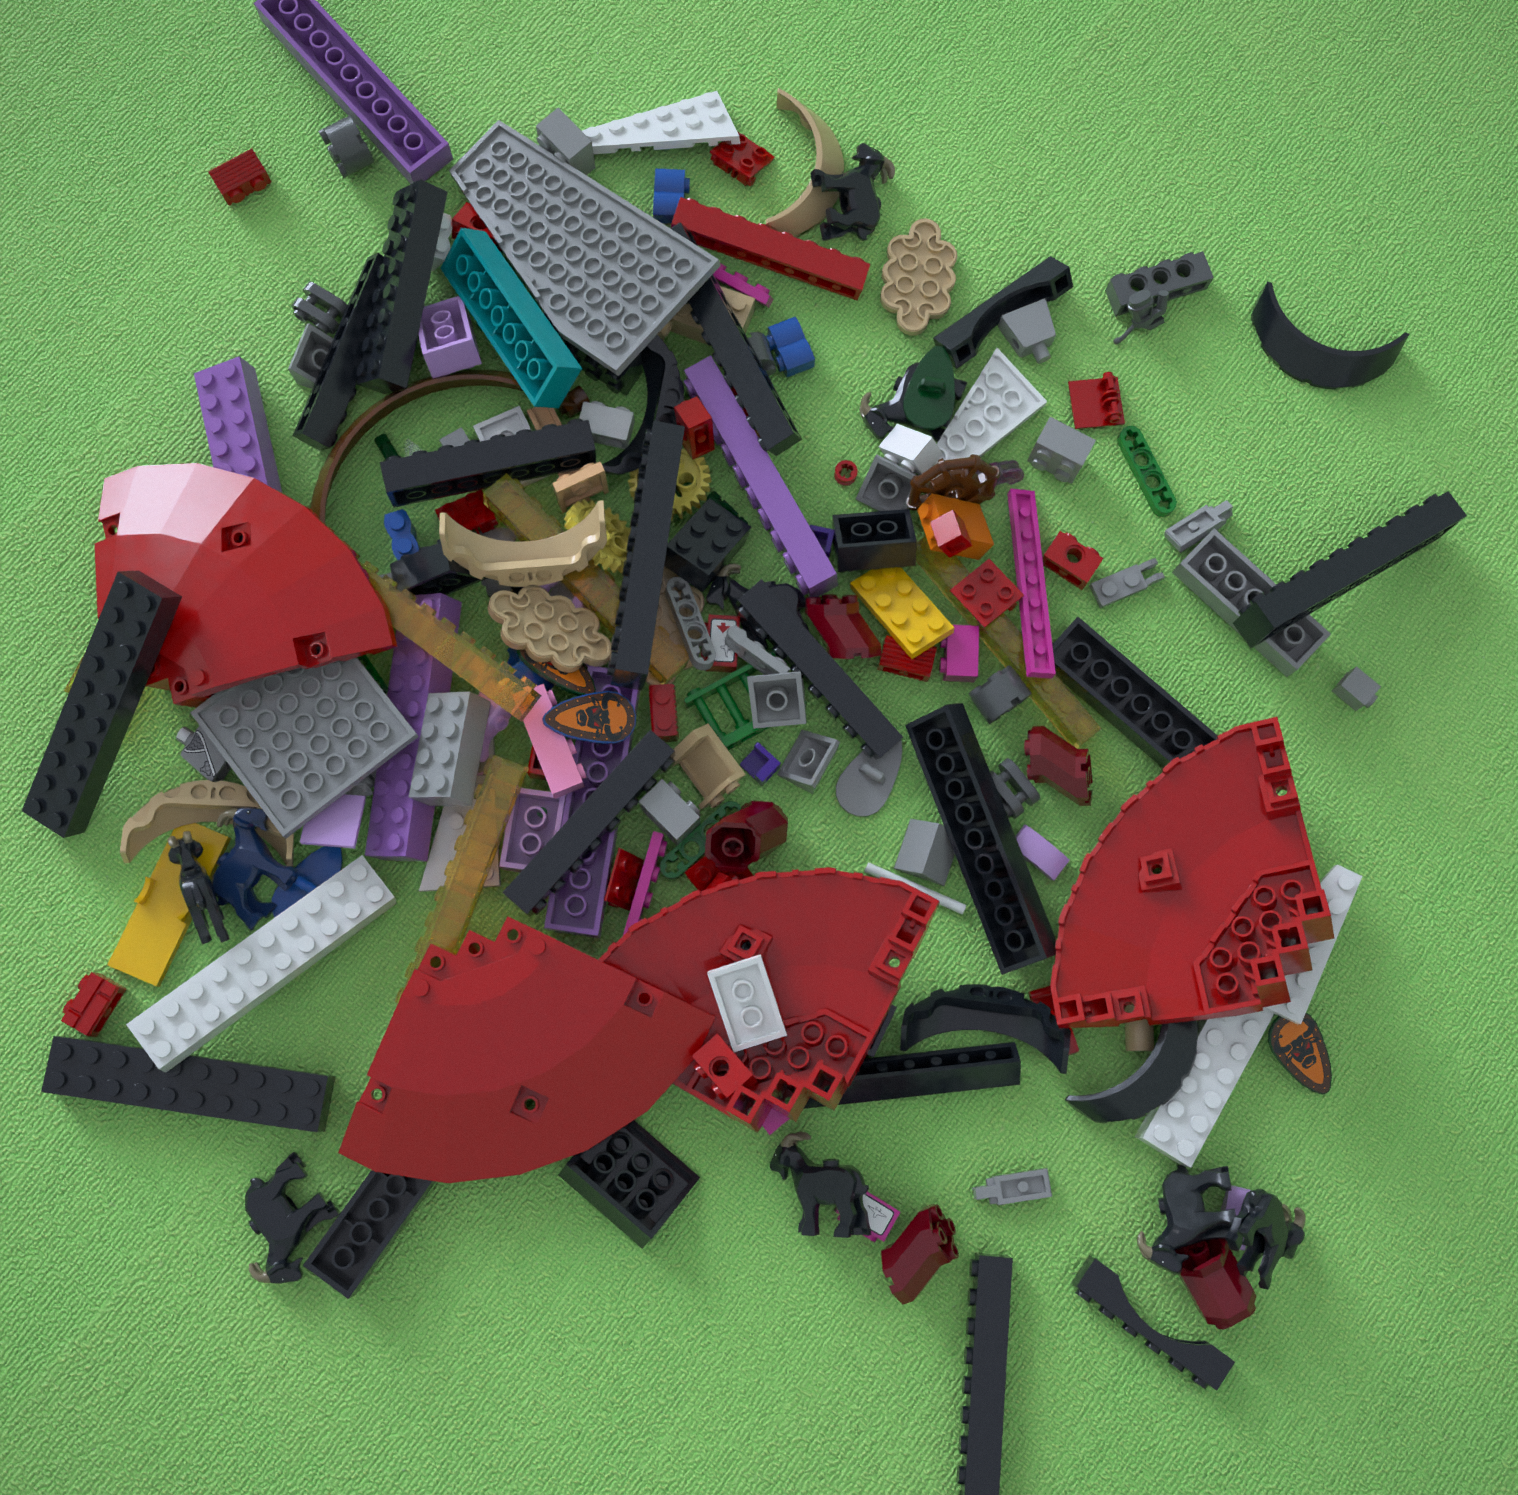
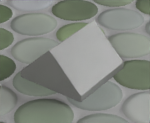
[288,323,333,389]
[856,454,916,511]
[747,671,806,729]
[777,730,840,794]
[894,819,955,886]

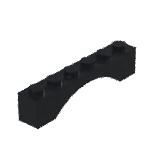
[933,256,1074,369]
[1071,1255,1235,1391]

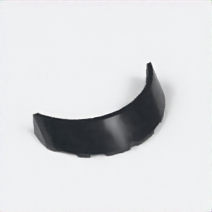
[1251,281,1410,390]
[594,335,684,475]
[900,984,1071,1074]
[1065,1020,1199,1123]

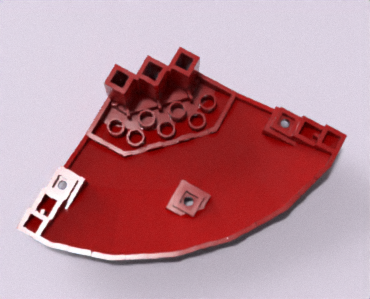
[94,463,398,708]
[1050,717,1335,1028]
[598,867,940,1133]
[338,916,716,1183]

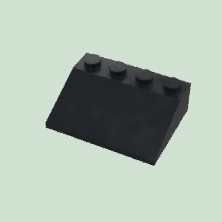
[558,1120,700,1249]

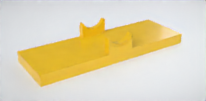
[107,823,231,987]

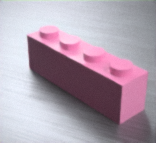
[513,684,587,799]

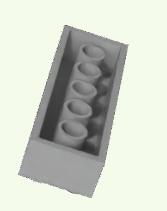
[1172,528,1331,677]

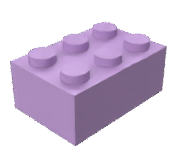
[418,296,482,379]
[499,787,566,872]

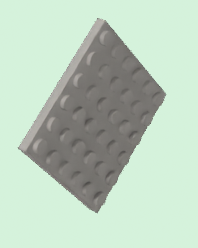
[190,645,419,839]

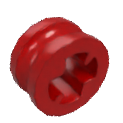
[834,460,858,486]

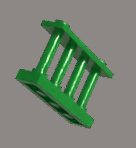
[684,650,807,751]

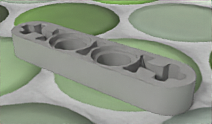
[665,577,716,670]

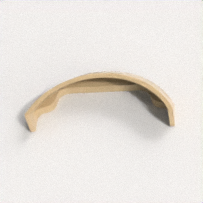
[766,88,844,237]
[439,500,607,587]
[120,780,294,867]

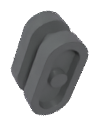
[291,281,347,334]
[990,758,1040,819]

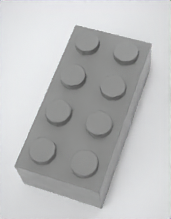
[409,691,490,806]

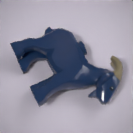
[212,807,298,931]

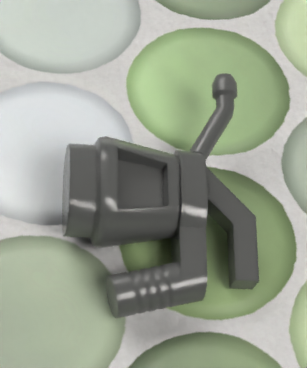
[1113,290,1169,344]

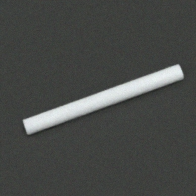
[864,862,966,914]

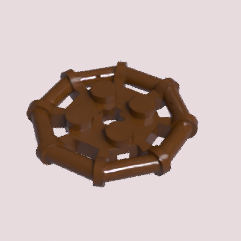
[906,454,1001,510]

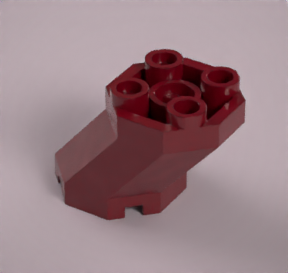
[805,594,881,659]
[1024,726,1093,806]
[705,801,788,873]
[881,1204,959,1305]
[1176,1239,1257,1330]

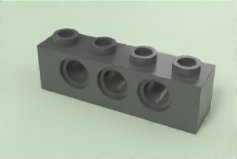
[1105,252,1214,317]

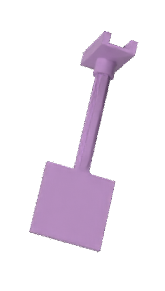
[300,794,366,849]

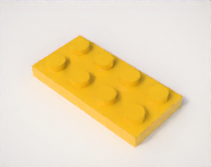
[850,567,954,659]

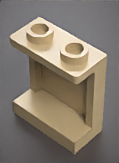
[673,724,746,810]

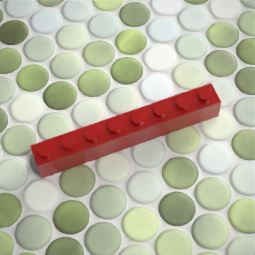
[670,197,870,301]

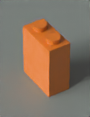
[917,493,994,560]

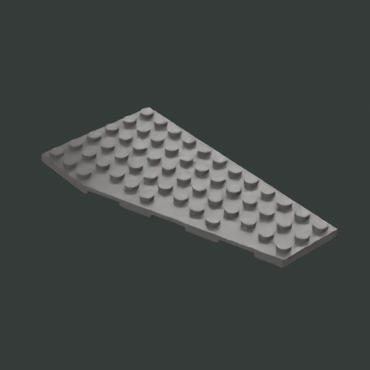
[449,120,721,376]

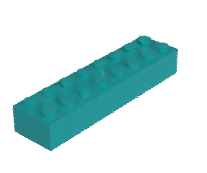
[440,228,582,408]

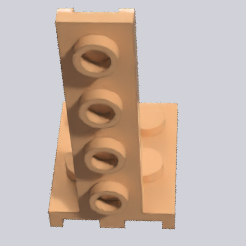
[526,407,609,513]

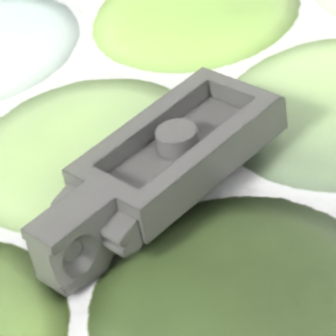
[1164,500,1233,553]
[972,1168,1052,1205]

